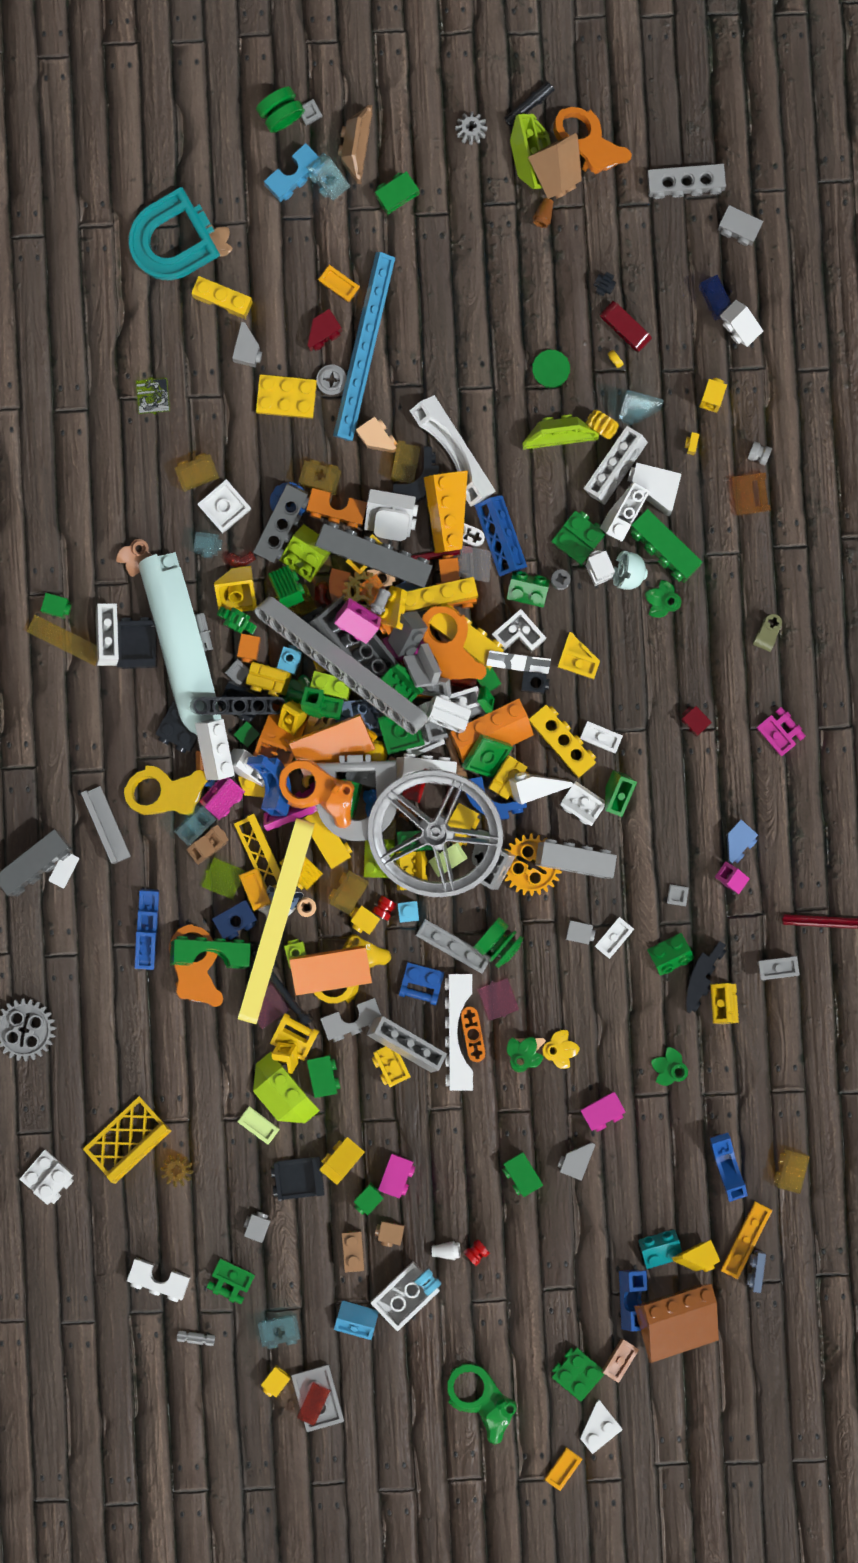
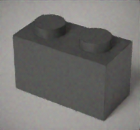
[387,611,428,657]

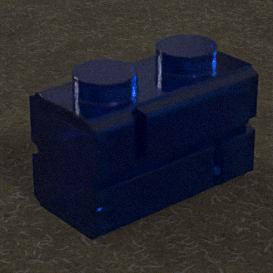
[699,275,731,321]

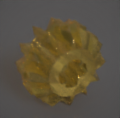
[160,1154,194,1187]

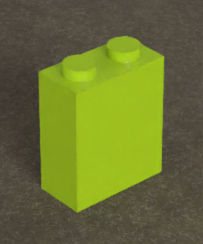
[310,671,352,702]

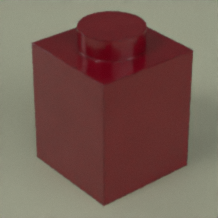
[681,706,712,737]

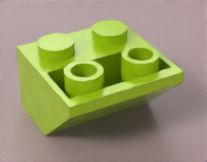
[279,524,331,582]

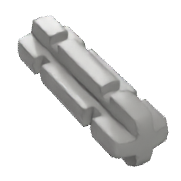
[177,1331,215,1346]

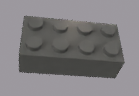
[0,829,73,897]

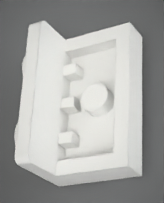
[560,781,605,826]

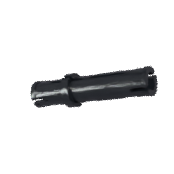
[504,81,555,127]

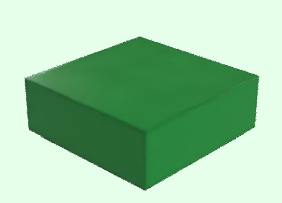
[477,686,495,714]
[234,721,261,748]

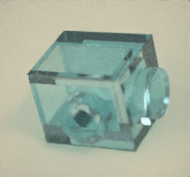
[194,532,223,558]

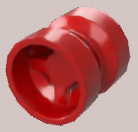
[372,895,397,921]
[464,1239,490,1266]

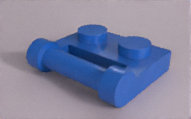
[399,963,445,1006]

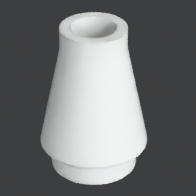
[432,1241,461,1260]

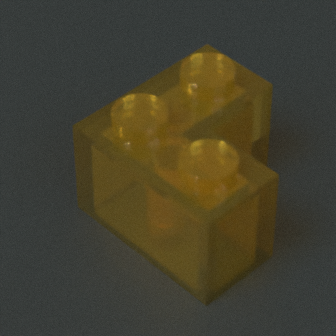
[328,871,369,915]

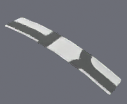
[487,651,551,674]

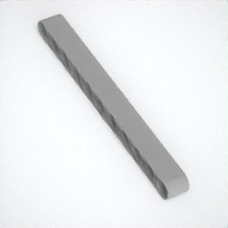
[255,596,428,734]

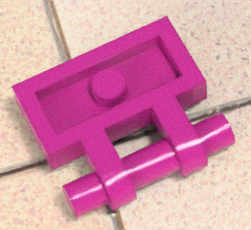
[757,707,806,757]

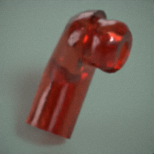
[226,552,256,568]
[315,581,331,606]

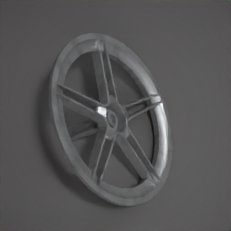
[368,770,503,897]

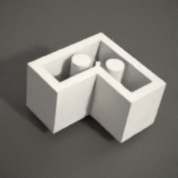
[492,609,546,652]

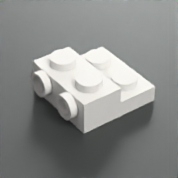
[20,1149,75,1205]

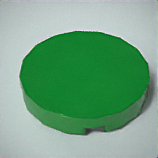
[532,350,570,388]

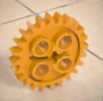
[504,834,562,896]

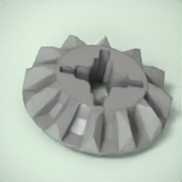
[316,365,347,395]

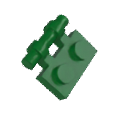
[207,1258,255,1304]

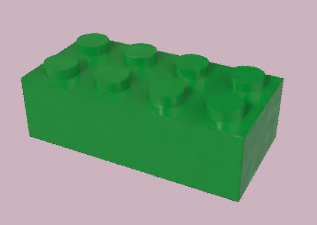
[629,509,703,583]

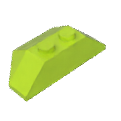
[510,114,551,189]
[522,415,599,450]
[253,1052,320,1123]

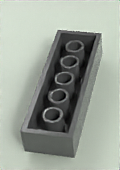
[315,522,432,588]
[309,595,400,678]

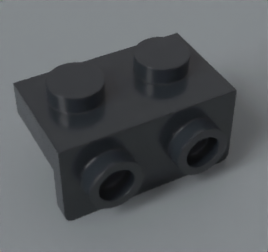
[218,680,264,721]

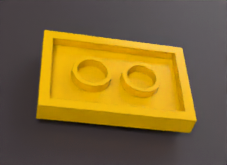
[256,375,317,419]

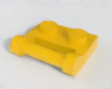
[270,1013,319,1061]

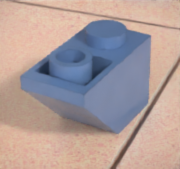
[727,820,758,864]

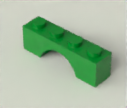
[170,936,250,969]

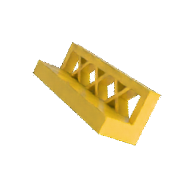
[234,814,281,890]

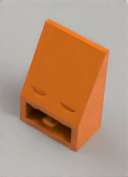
[253,703,309,767]

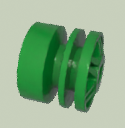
[473,917,524,969]

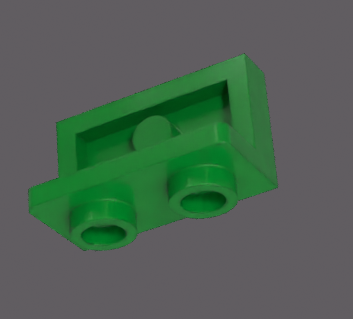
[507,571,550,608]
[380,664,424,702]
[647,933,694,976]

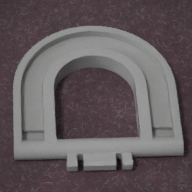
[315,754,398,841]

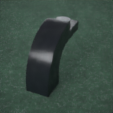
[393,447,439,503]

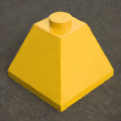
[214,566,257,612]

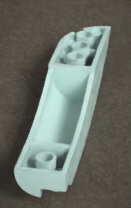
[138,552,221,735]

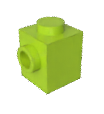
[284,939,307,969]

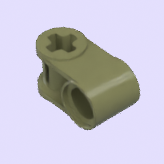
[753,614,782,652]

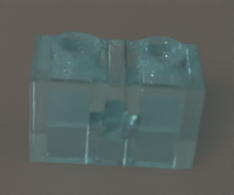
[306,153,350,200]
[174,805,216,846]
[258,1314,301,1349]

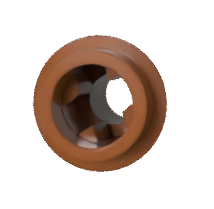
[533,198,554,228]

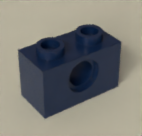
[212,900,258,940]

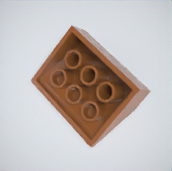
[634,1284,719,1363]

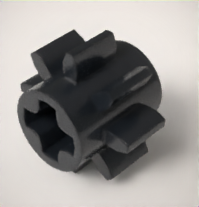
[593,271,617,297]

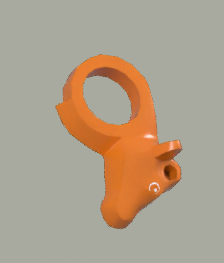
[553,107,632,174]
[422,606,486,680]
[279,759,354,828]
[169,924,223,1007]

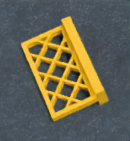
[83,1096,172,1184]

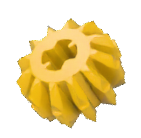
[586,410,619,439]

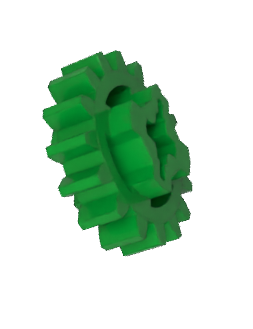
[216,607,257,635]

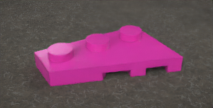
[263,782,318,831]

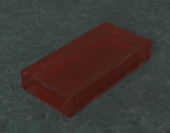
[297,1382,331,1426]

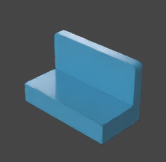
[334,1301,379,1340]

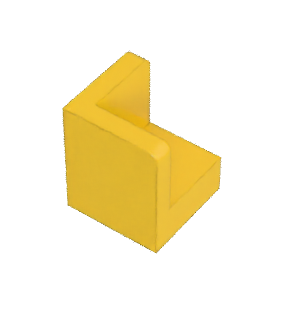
[272,1042,298,1074]

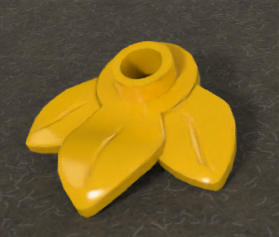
[542,1030,580,1069]

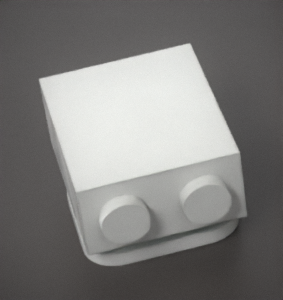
[364,489,418,541]

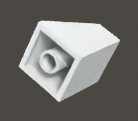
[628,463,681,516]

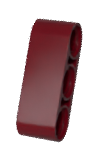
[599,301,652,353]

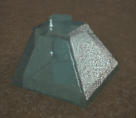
[619,390,664,425]

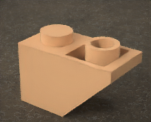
[356,417,397,453]

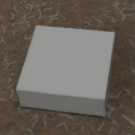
[301,99,322,126]
[225,659,250,685]
[667,884,689,907]

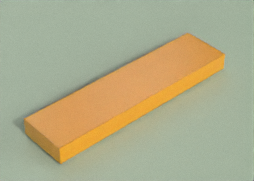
[720,1201,773,1279]

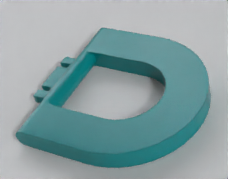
[129,187,220,280]

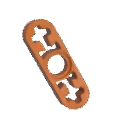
[461,1007,485,1062]

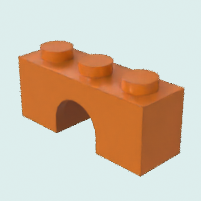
[306,488,368,529]

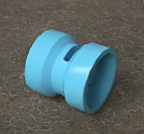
[414,1269,442,1296]

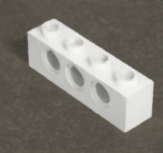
[584,426,648,505]

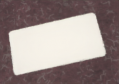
[49,854,79,888]

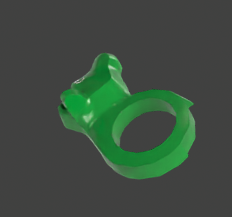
[447,1363,517,1445]

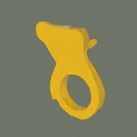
[124,766,208,815]
[314,934,391,1004]

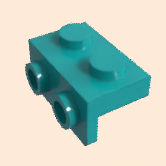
[638,1230,682,1269]

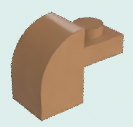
[187,825,229,865]

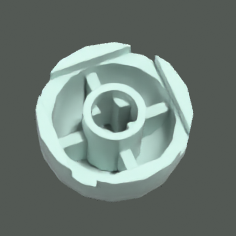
[613,551,648,590]

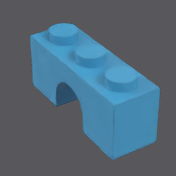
[264,143,322,202]

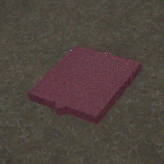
[478,978,519,1021]
[257,984,290,1029]

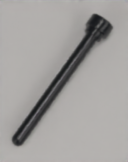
[251,949,314,1026]

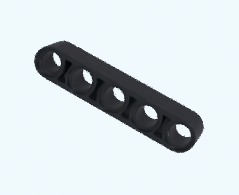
[190,697,286,715]

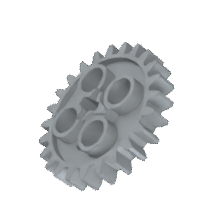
[0,999,57,1061]

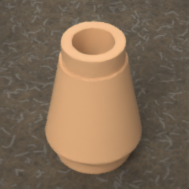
[297,898,316,917]

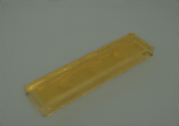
[26,615,97,666]

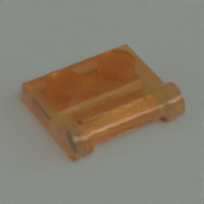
[732,473,771,516]

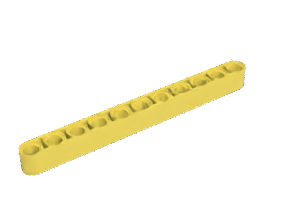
[238,818,315,1024]

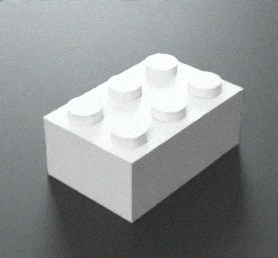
[371,1261,440,1331]

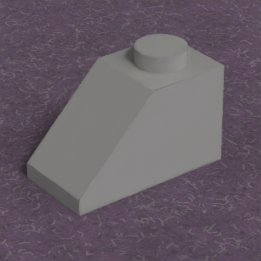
[232,322,262,368]
[557,1142,595,1181]

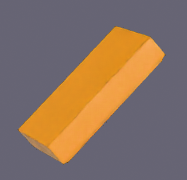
[318,265,360,303]
[239,868,271,911]
[544,1447,582,1491]

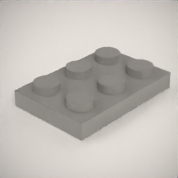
[291,1364,344,1432]

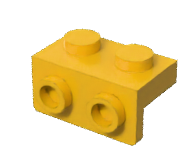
[396,851,428,891]
[372,1046,411,1087]

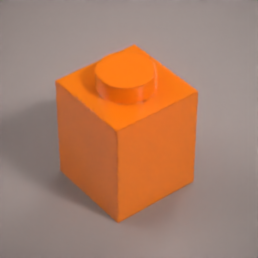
[439,555,460,583]
[237,634,261,664]

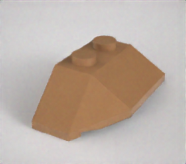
[338,105,373,184]

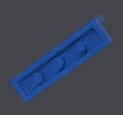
[474,496,527,577]

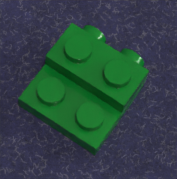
[551,511,605,565]
[551,1346,605,1402]

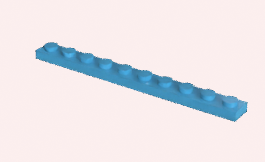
[333,252,395,441]

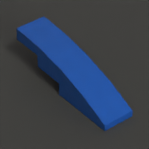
[135,889,159,970]

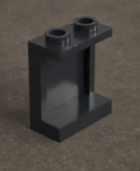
[117,617,157,669]
[271,1156,325,1201]

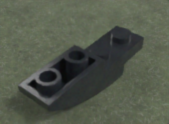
[685,941,727,1014]

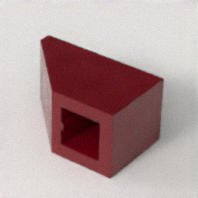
[308,309,342,352]

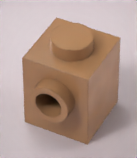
[375,1220,405,1247]

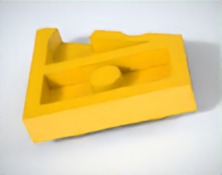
[377,585,407,630]
[558,632,600,680]

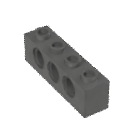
[253,483,309,563]

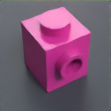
[715,862,750,894]

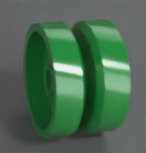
[256,86,305,133]

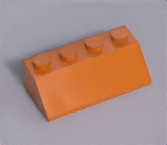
[448,699,534,763]

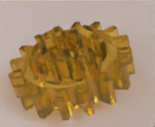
[342,571,383,611]

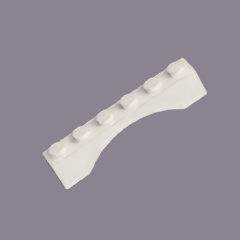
[410,395,496,506]
[445,974,473,1091]

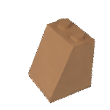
[528,133,582,199]

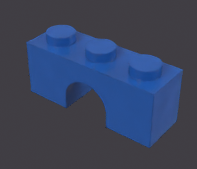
[619,1269,647,1331]

